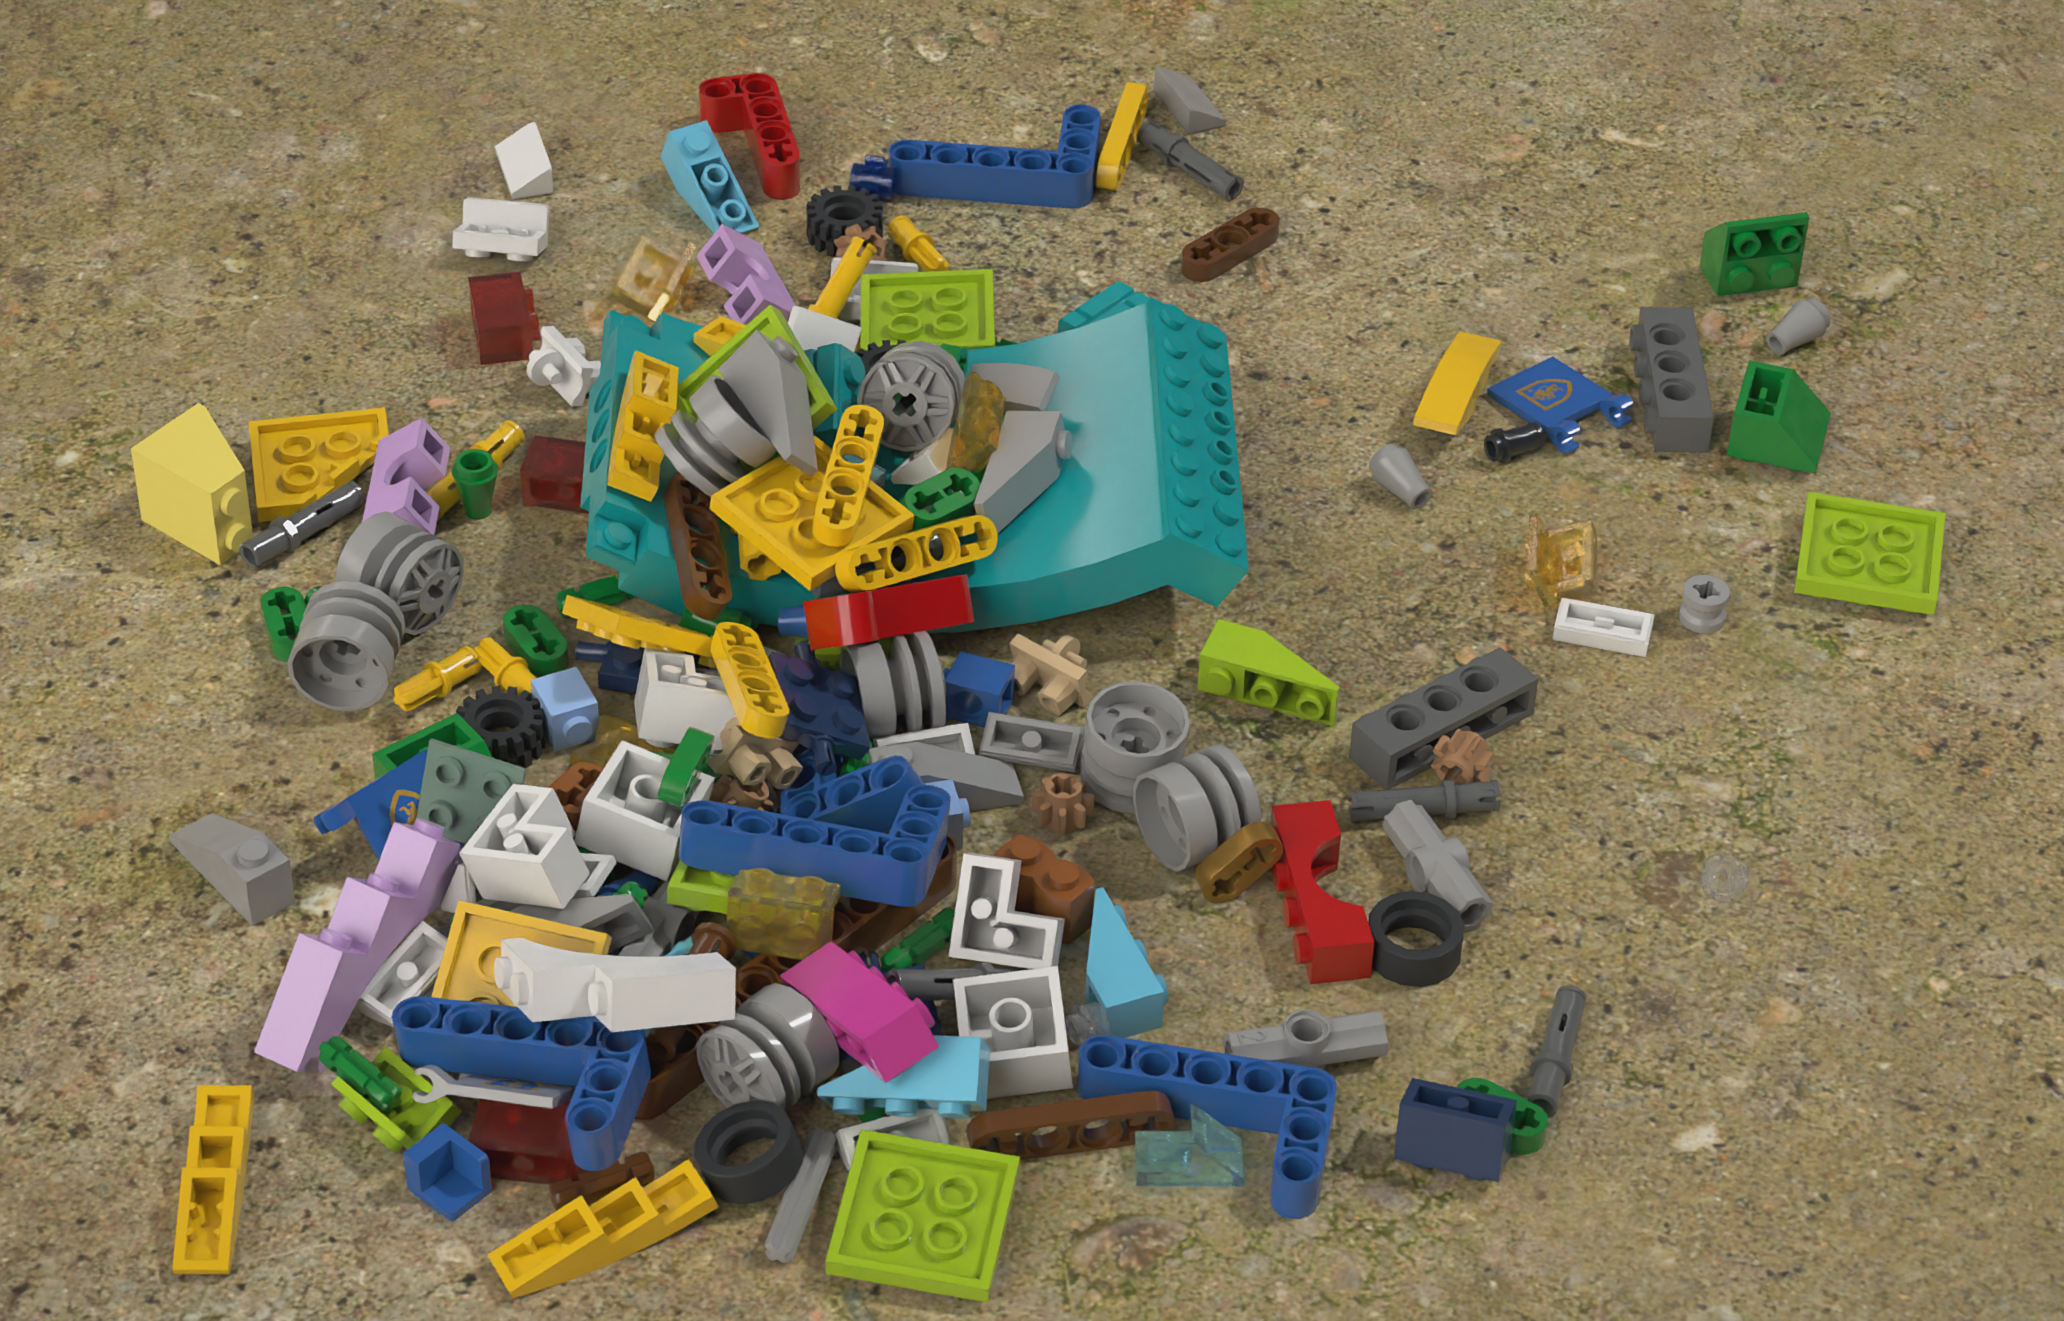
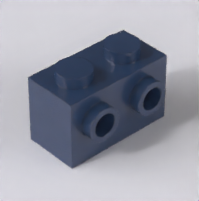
[1394,1078,1517,1182]

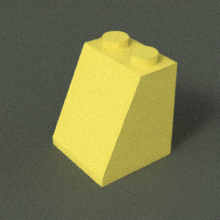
[131,403,253,566]

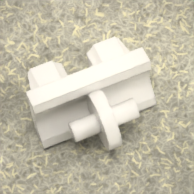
[527,326,601,406]

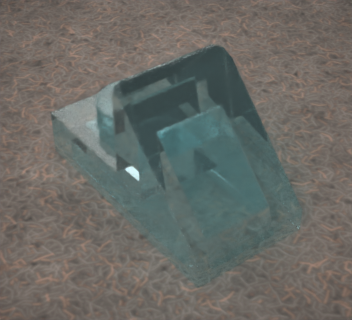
[1134,1105,1244,1186]

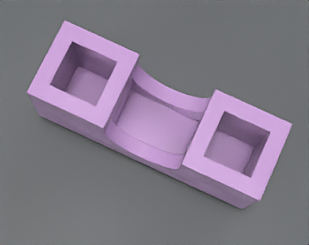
[696,224,796,325]
[362,418,450,535]

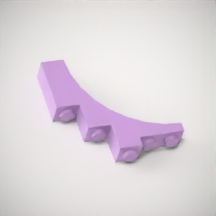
[254,818,464,1073]

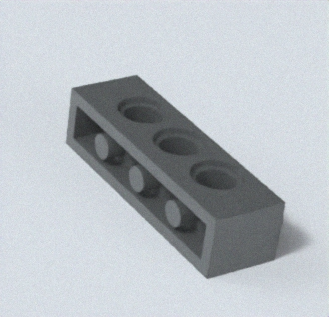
[1629,307,1714,453]
[1349,647,1538,789]

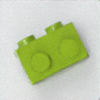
[331,1046,462,1155]

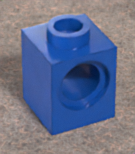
[943,651,1015,728]

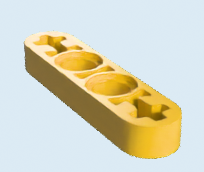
[1096,82,1149,191]
[812,405,884,547]
[835,515,998,592]
[710,622,789,739]

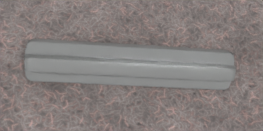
[765,1129,836,1263]

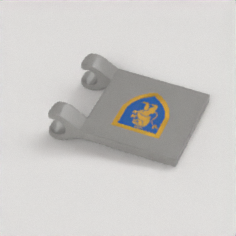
[413,1065,576,1108]

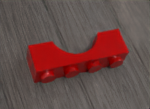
[1270,800,1374,984]

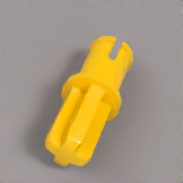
[887,216,949,272]
[473,637,536,699]
[393,646,482,712]

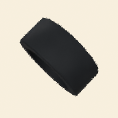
[1368,891,1464,987]
[694,1100,803,1205]

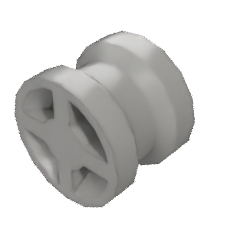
[1679,575,1730,634]

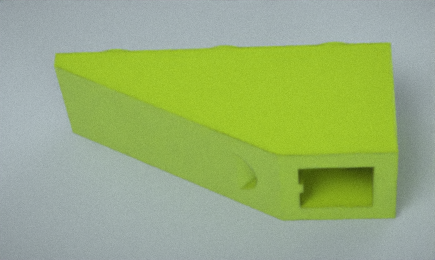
[1197,619,1340,727]

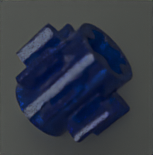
[849,154,897,202]

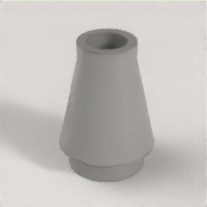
[1766,298,1831,355]
[1369,444,1432,509]

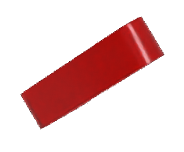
[699,73,800,200]
[803,574,975,650]

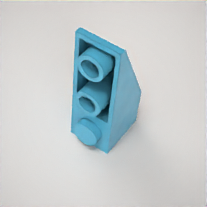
[660,120,759,234]
[1085,887,1169,1038]
[817,1036,990,1119]

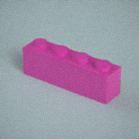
[780,941,939,1083]

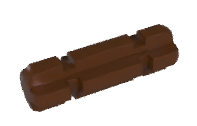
[549,1151,655,1211]

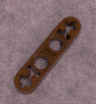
[663,472,732,620]
[966,1091,1176,1160]

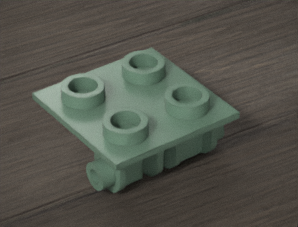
[417,738,526,844]

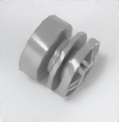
[857,341,967,452]
[655,374,777,497]
[336,511,464,635]
[288,581,405,711]
[840,631,946,742]
[1080,681,1190,814]
[1133,744,1261,872]
[696,983,839,1110]

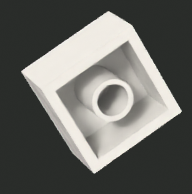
[574,740,715,881]
[953,966,1073,1099]

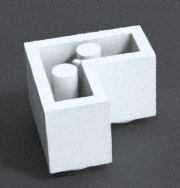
[634,648,736,755]
[459,784,590,909]
[949,853,1065,969]

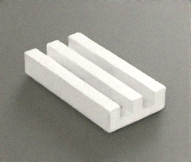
[1552,598,1654,657]

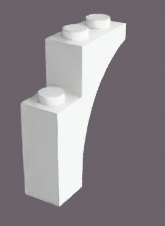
[494,937,736,1032]

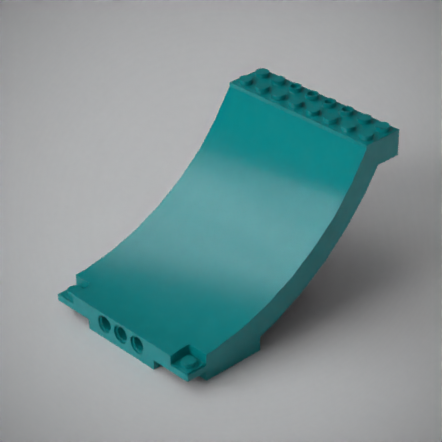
[580,297,1249,634]

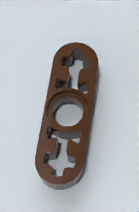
[1181,208,1280,282]

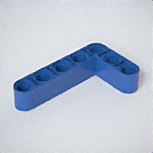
[888,104,1101,209]
[780,658,926,833]
[679,785,951,907]
[392,996,651,1171]
[1077,1035,1337,1219]

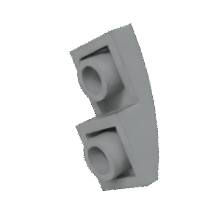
[963,363,1060,413]

